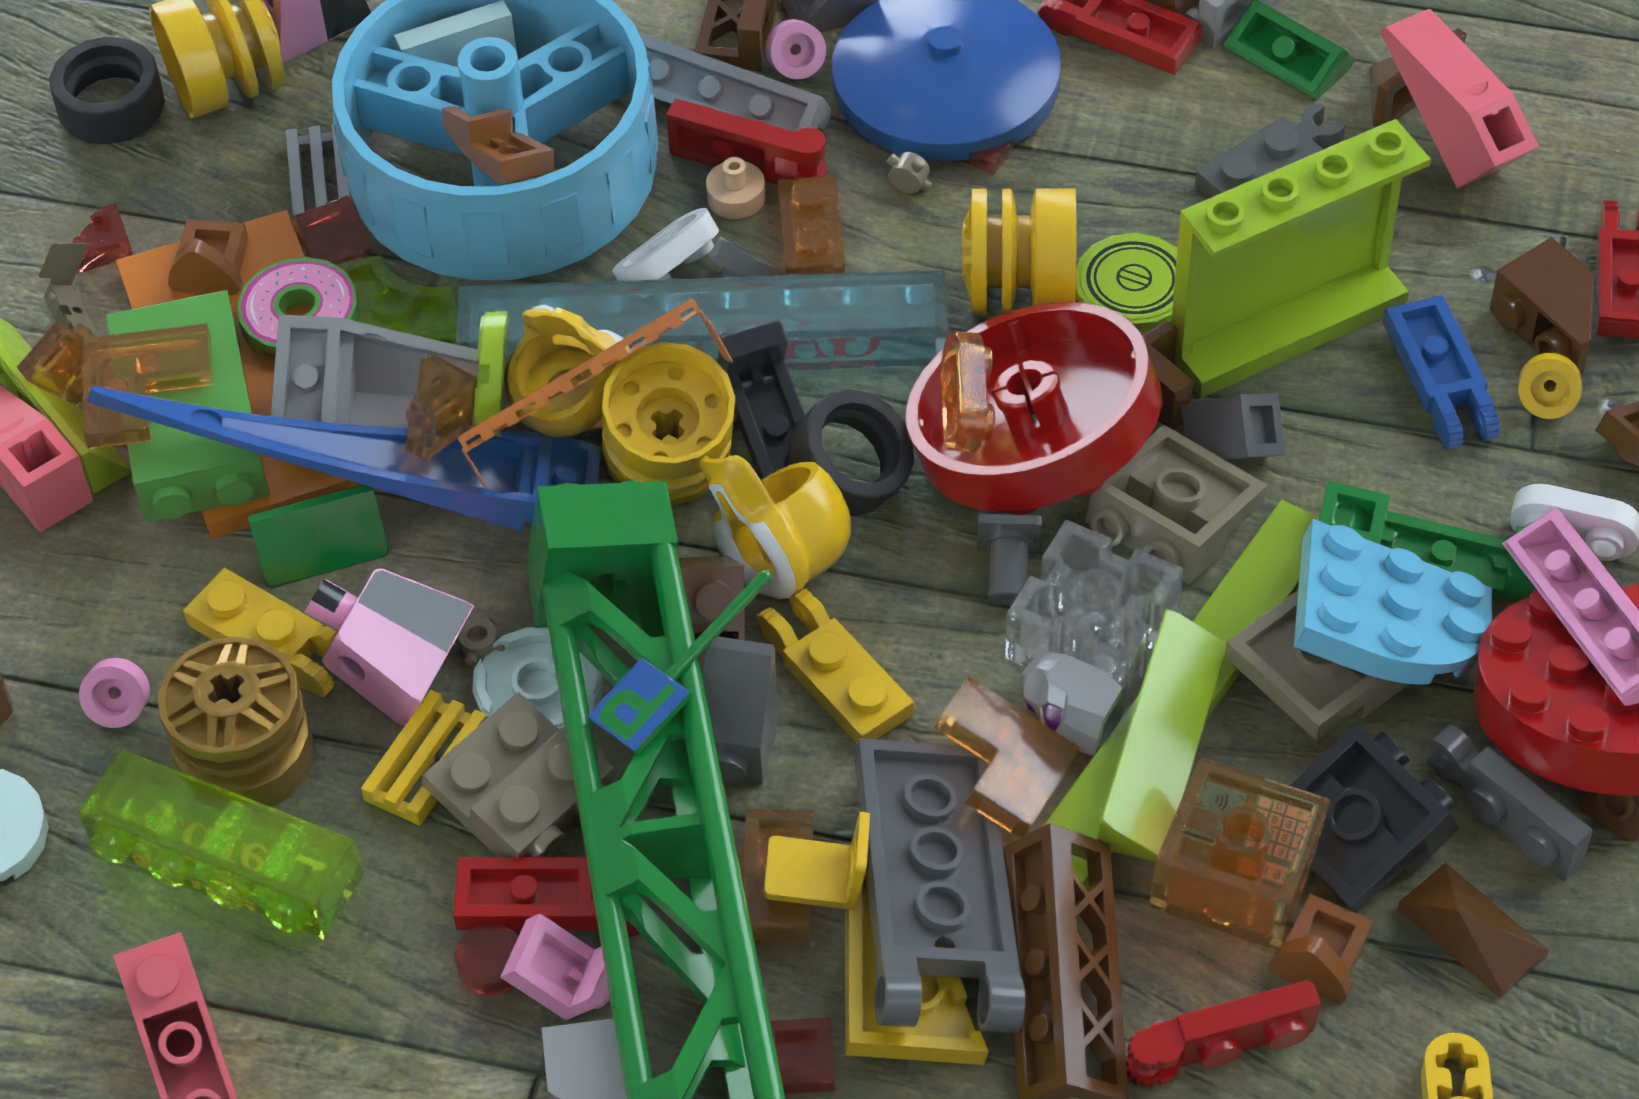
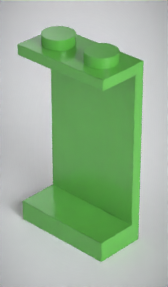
[106,290,270,523]

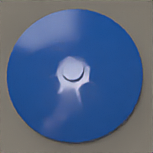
[832,0,1061,161]

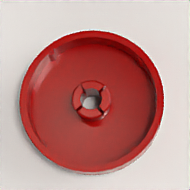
[906,302,1162,515]
[1473,584,1639,796]

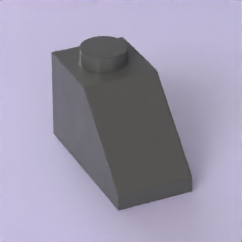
[702,637,779,785]

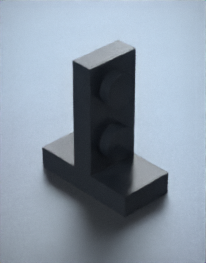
[717,319,805,480]

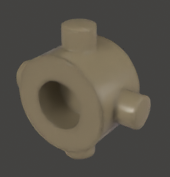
[886,152,932,194]
[454,616,505,667]

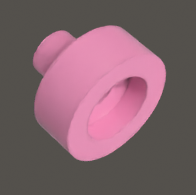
[765,19,826,79]
[79,658,150,728]

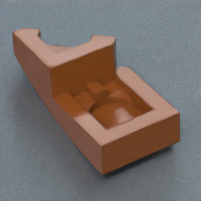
[442,106,554,185]

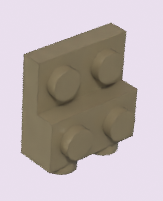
[1085,425,1268,584]
[1225,590,1409,741]
[422,692,614,858]

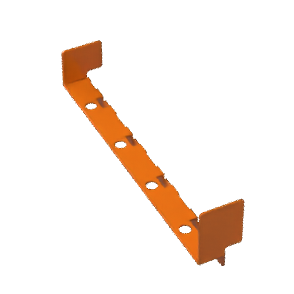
[458,299,733,489]

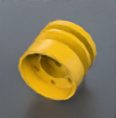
[149,0,286,119]
[962,188,1077,315]
[602,342,735,506]

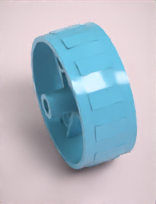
[332,0,658,280]

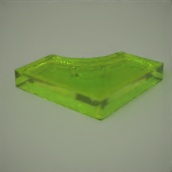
[336,255,465,345]

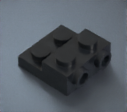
[1279,723,1459,913]

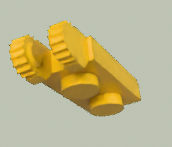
[183,567,338,697]
[756,587,914,744]

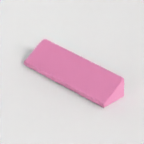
[1502,506,1639,706]

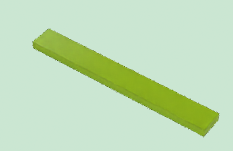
[1043,499,1319,889]

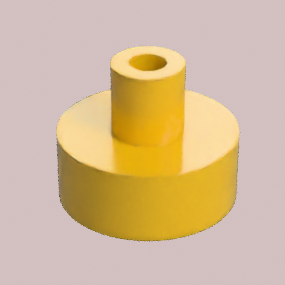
[1518,353,1582,419]

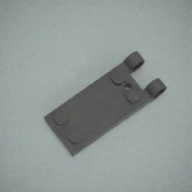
[854,738,1025,1033]

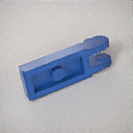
[1383,295,1500,450]

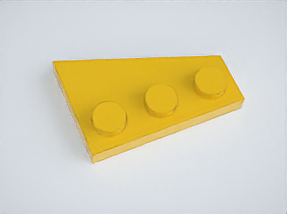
[845,873,988,1065]

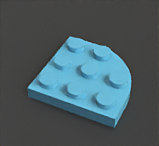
[1294,519,1492,685]

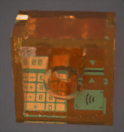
[1149,756,1331,950]

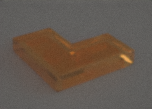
[83,323,213,449]
[934,676,1080,838]

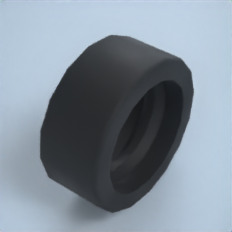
[49,36,165,144]
[788,389,914,517]

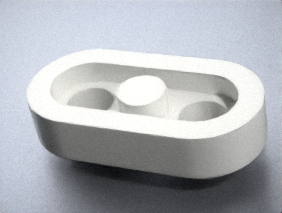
[612,208,719,297]
[1510,484,1639,561]

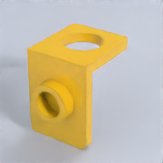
[763,812,870,910]

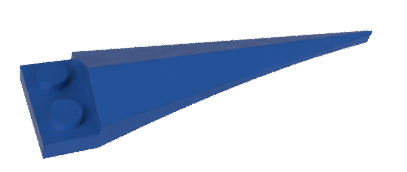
[87,386,601,532]

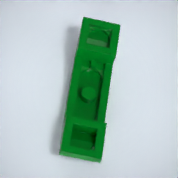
[1318,480,1536,601]

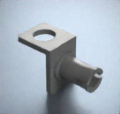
[977,507,1042,605]

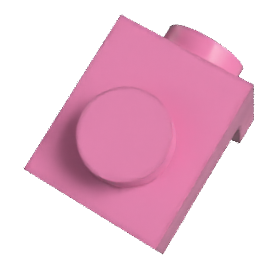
[500,913,610,1020]

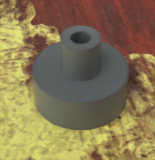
[709,236,772,298]

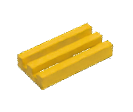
[361,690,487,826]

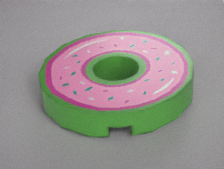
[237,257,360,355]

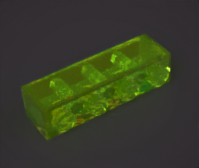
[79,749,364,939]

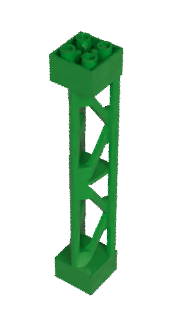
[526,480,785,1099]

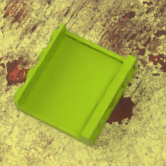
[1171,119,1431,399]

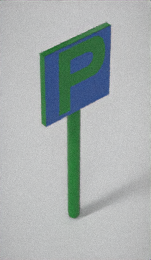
[587,570,771,756]

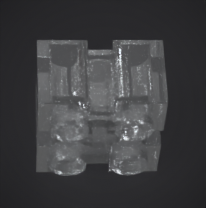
[1006,520,1183,705]

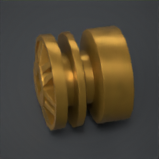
[158,636,314,815]

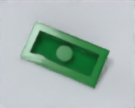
[1223,0,1354,101]
[248,485,389,588]

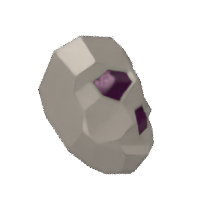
[1020,652,1126,756]

